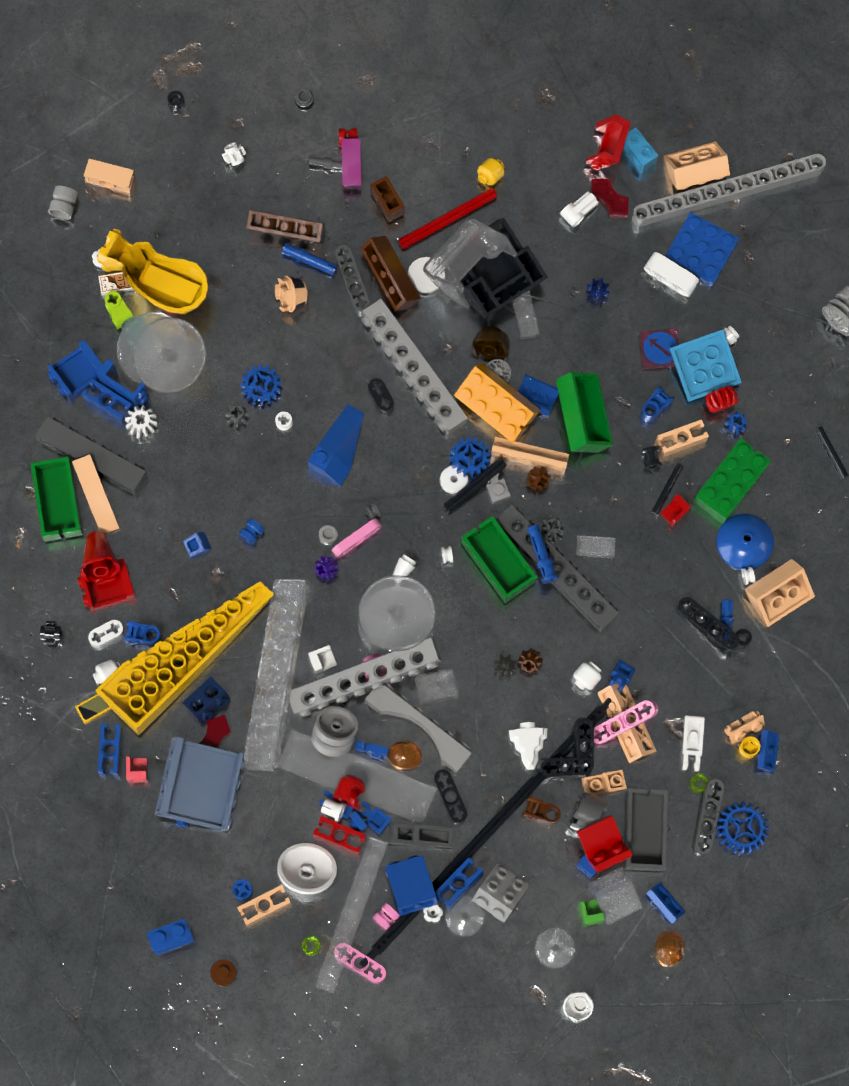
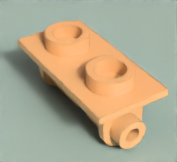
[724,711,765,744]

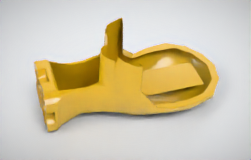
[97,228,209,314]

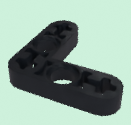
[537,717,594,776]

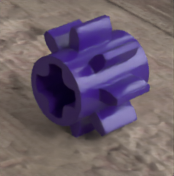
[315,555,339,580]

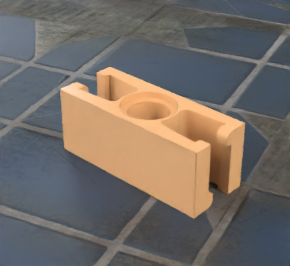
[84,159,135,194]
[656,419,709,457]
[237,885,291,927]

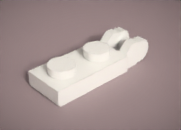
[682,715,705,771]

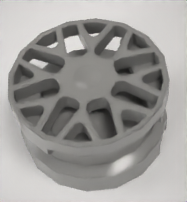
[486,359,511,383]

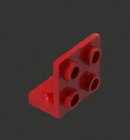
[577,815,632,873]

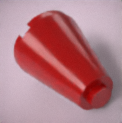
[81,531,120,585]

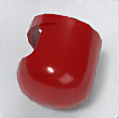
[333,775,366,811]

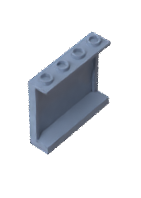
[154,737,245,831]

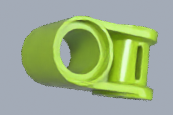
[105,291,135,329]

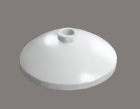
[277,843,337,894]

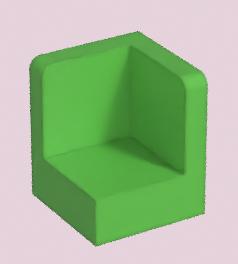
[579,899,605,926]

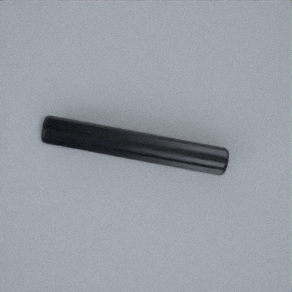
[444,458,507,512]

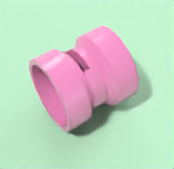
[372,903,400,931]

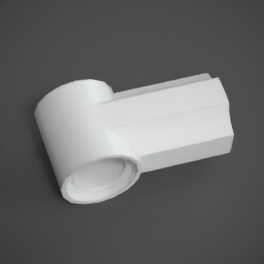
[560,192,598,228]

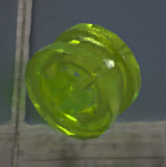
[690,774,708,793]
[302,937,320,956]

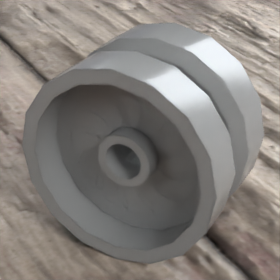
[311,706,358,757]

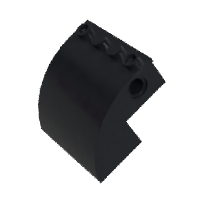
[438,218,548,318]

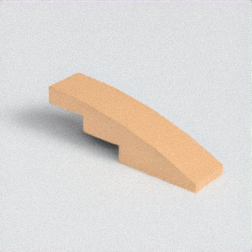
[72,455,120,534]

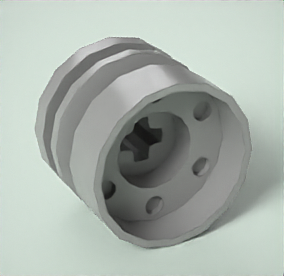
[822,286,849,336]

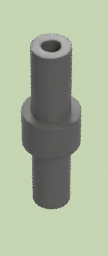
[309,157,342,169]

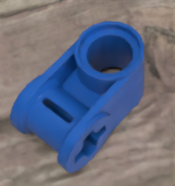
[640,386,675,422]
[123,621,162,646]

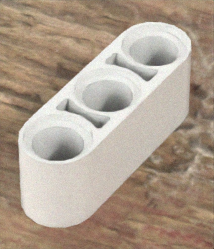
[644,252,699,297]

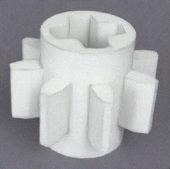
[222,142,246,166]

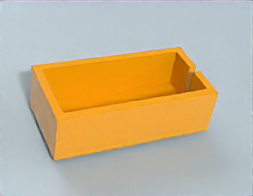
[454,363,540,443]

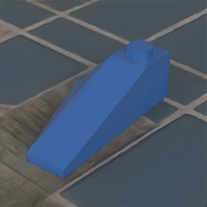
[308,404,364,486]

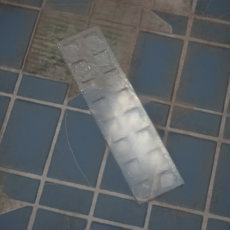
[277,730,437,825]

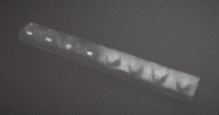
[315,837,388,993]

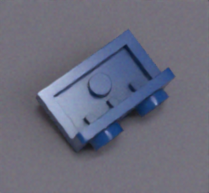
[518,374,559,416]

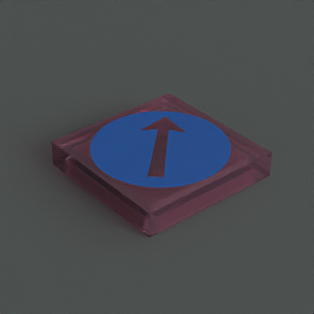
[639,329,679,369]

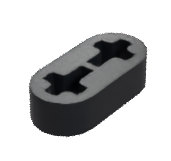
[368,378,394,413]

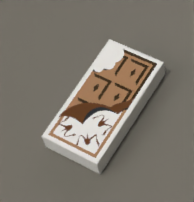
[98,272,134,296]

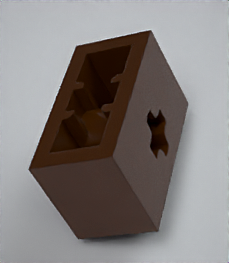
[370,176,405,223]

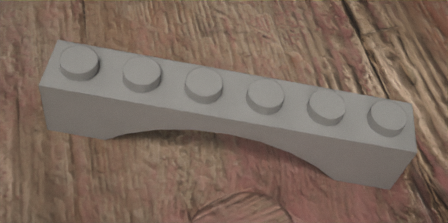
[365,683,472,774]

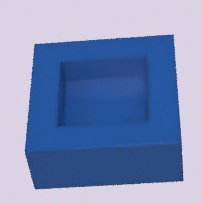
[349,811,367,833]

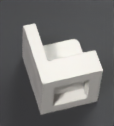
[308,645,337,674]

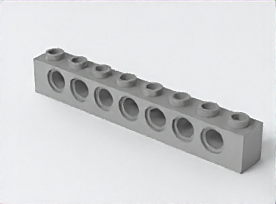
[361,299,468,436]
[287,638,443,717]

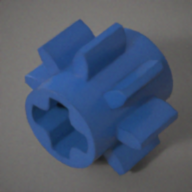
[724,411,749,436]

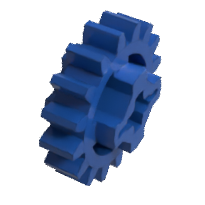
[241,364,282,406]
[450,436,491,478]

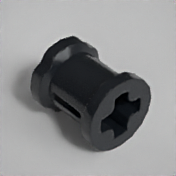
[642,446,662,469]

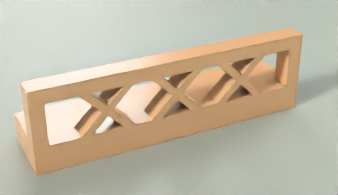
[491,437,569,474]
[597,684,657,763]

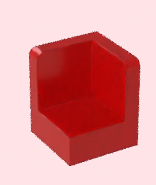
[660,494,691,527]

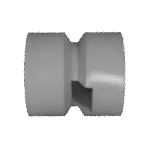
[48,186,78,220]

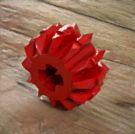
[705,386,739,413]

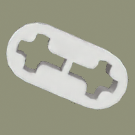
[88,620,124,648]

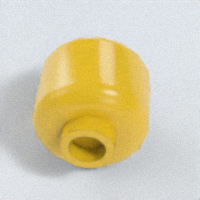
[477,158,505,185]

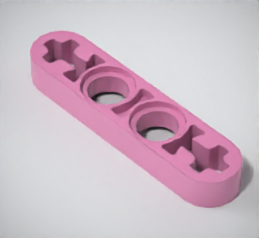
[594,700,658,744]

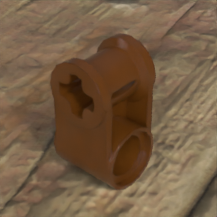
[522,796,561,825]

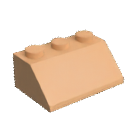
[663,141,730,190]
[745,559,815,627]

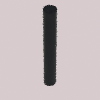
[816,426,849,479]
[651,463,684,516]

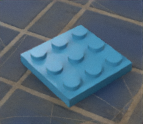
[669,330,742,402]

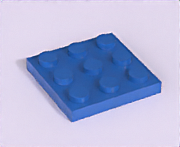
[665,212,739,286]

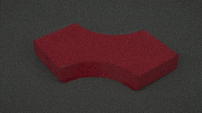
[591,179,629,217]
[198,715,231,748]

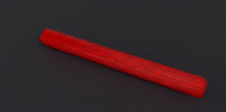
[398,188,497,249]

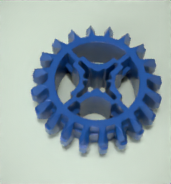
[716,801,770,855]

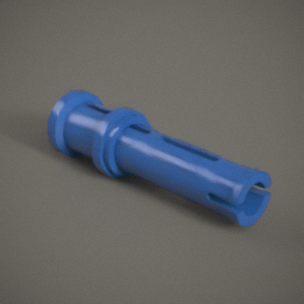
[527,525,559,584]

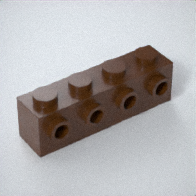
[360,236,421,311]

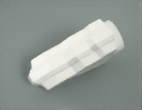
[509,722,547,770]

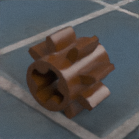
[526,467,551,491]
[518,648,543,673]

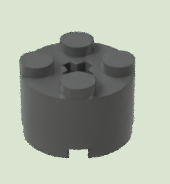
[568,791,609,831]

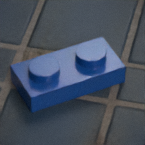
[757,730,780,772]
[646,882,686,924]

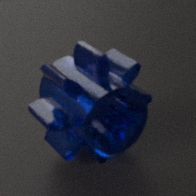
[587,278,609,302]

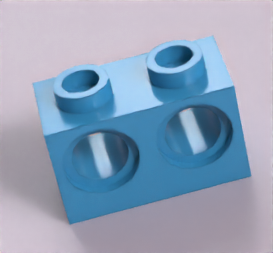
[623,127,658,174]

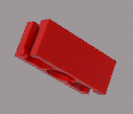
[313,816,366,855]

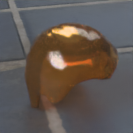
[388,740,422,770]
[655,931,685,966]

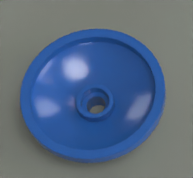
[716,514,774,570]

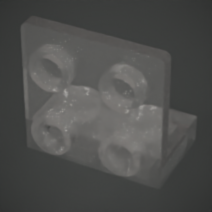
[587,867,642,925]

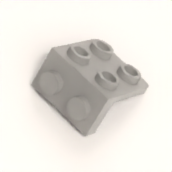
[472,864,529,922]

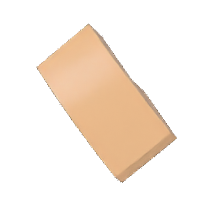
[582,770,627,796]

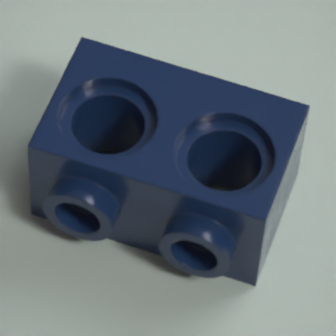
[182,677,231,724]

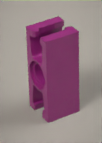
[342,138,361,186]

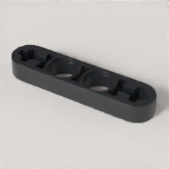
[678,597,741,651]

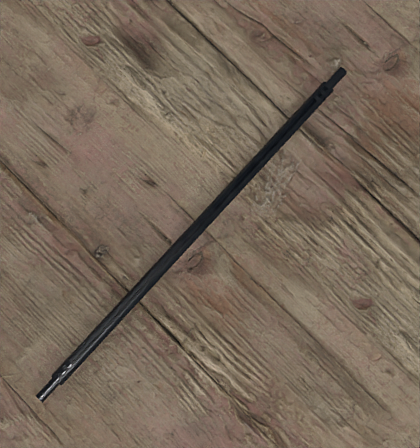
[359,698,612,968]

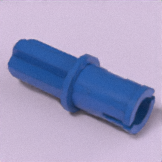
[719,599,735,638]

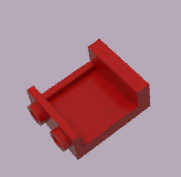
[585,114,631,170]
[77,558,136,611]

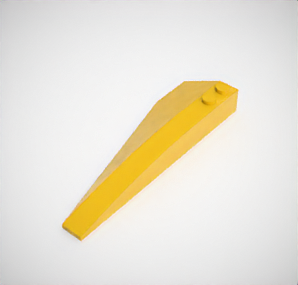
[95,582,274,736]

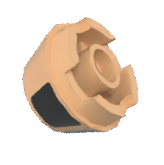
[275,276,308,312]

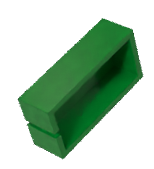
[556,372,613,453]
[693,438,771,524]
[30,457,82,542]
[461,516,538,603]

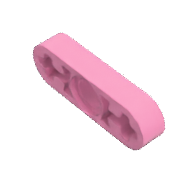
[331,518,382,559]
[334,943,386,983]

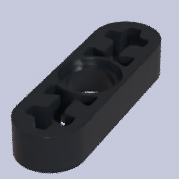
[434,769,467,824]

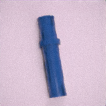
[282,242,338,276]

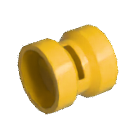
[738,736,760,759]

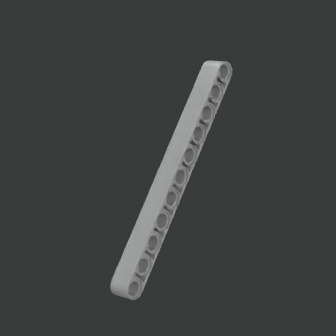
[632,154,826,227]

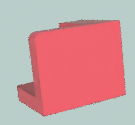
[126,756,148,782]

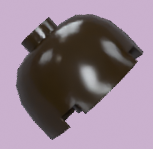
[471,327,510,363]

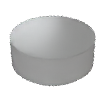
[318,525,338,545]

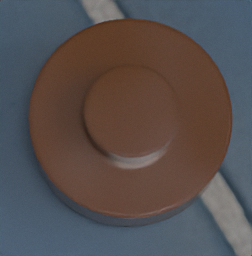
[210,960,236,986]

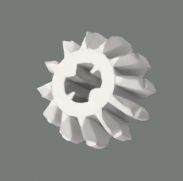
[125,406,157,438]

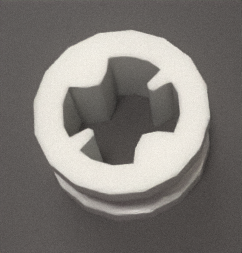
[275,412,293,430]
[441,546,453,564]
[741,567,755,585]

